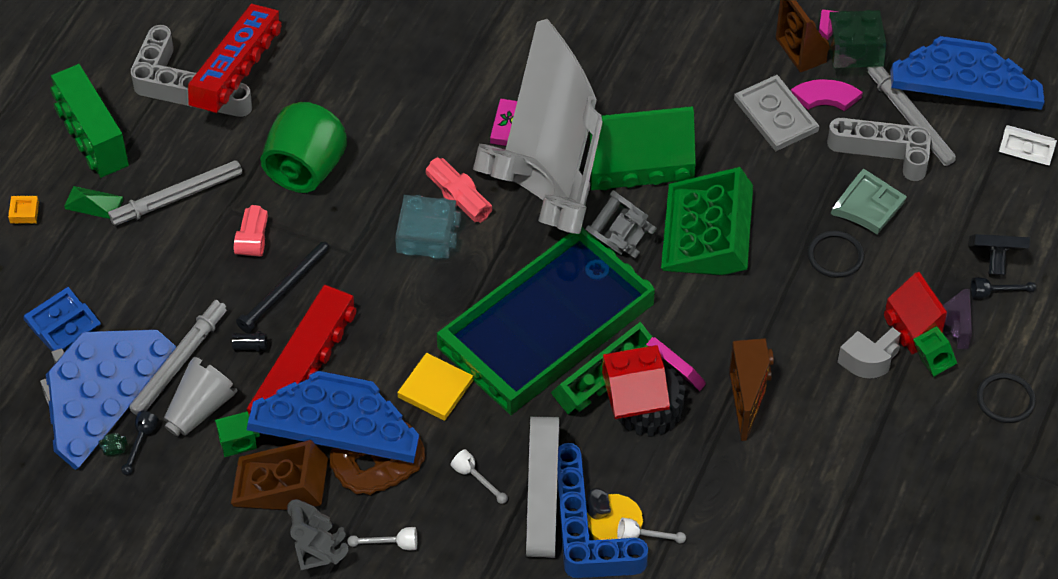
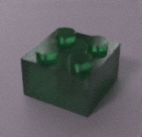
[828,10,886,68]

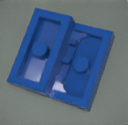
[24,287,101,351]

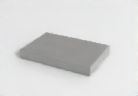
[734,75,819,152]

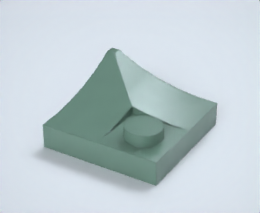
[831,168,907,234]

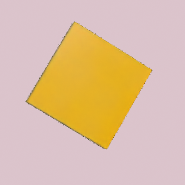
[397,353,473,421]

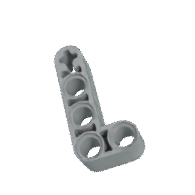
[827,118,931,181]

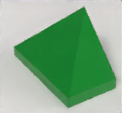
[64,186,123,219]

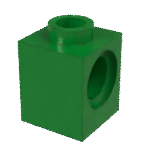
[913,326,957,377]
[215,411,260,457]

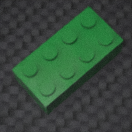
[50,64,129,178]

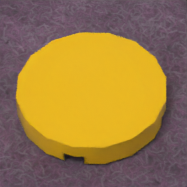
[587,494,643,540]

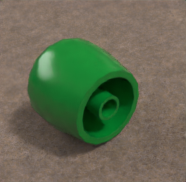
[260,102,347,193]

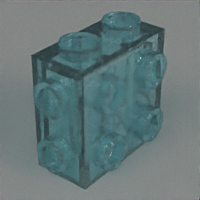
[395,195,461,258]

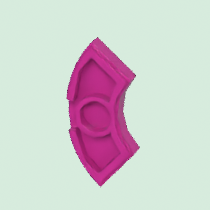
[791,79,863,111]

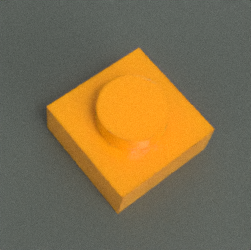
[8,196,39,223]

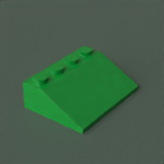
[587,106,696,190]
[661,167,753,275]

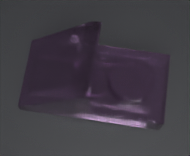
[943,289,972,349]

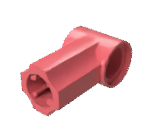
[234,205,268,257]

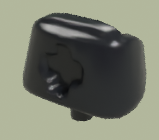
[586,488,611,519]

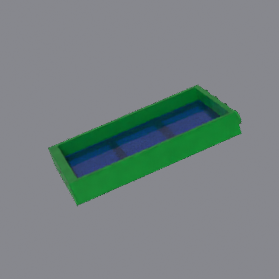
[437,227,655,415]

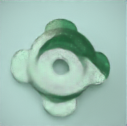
[98,433,127,456]

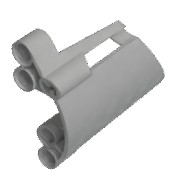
[473,19,603,234]

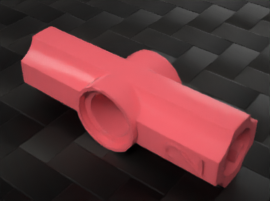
[426,157,492,223]

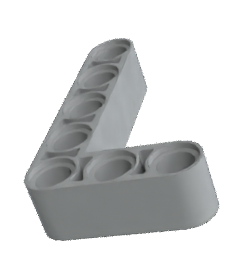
[131,25,252,117]
[526,416,559,558]

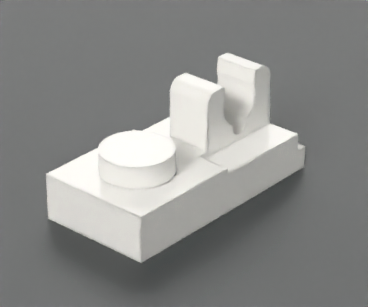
[999,125,1057,166]

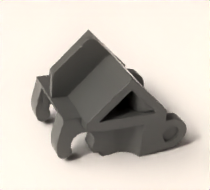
[585,190,657,258]
[287,500,348,570]

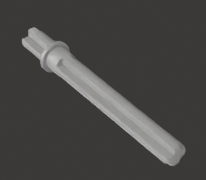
[867,61,956,166]
[108,161,242,226]
[129,300,227,415]

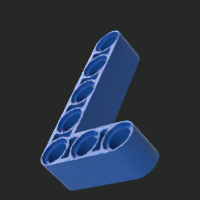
[557,443,648,578]

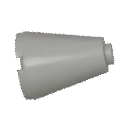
[163,357,237,436]

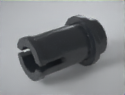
[232,331,268,353]

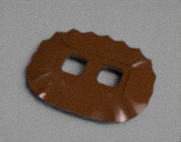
[330,420,425,495]

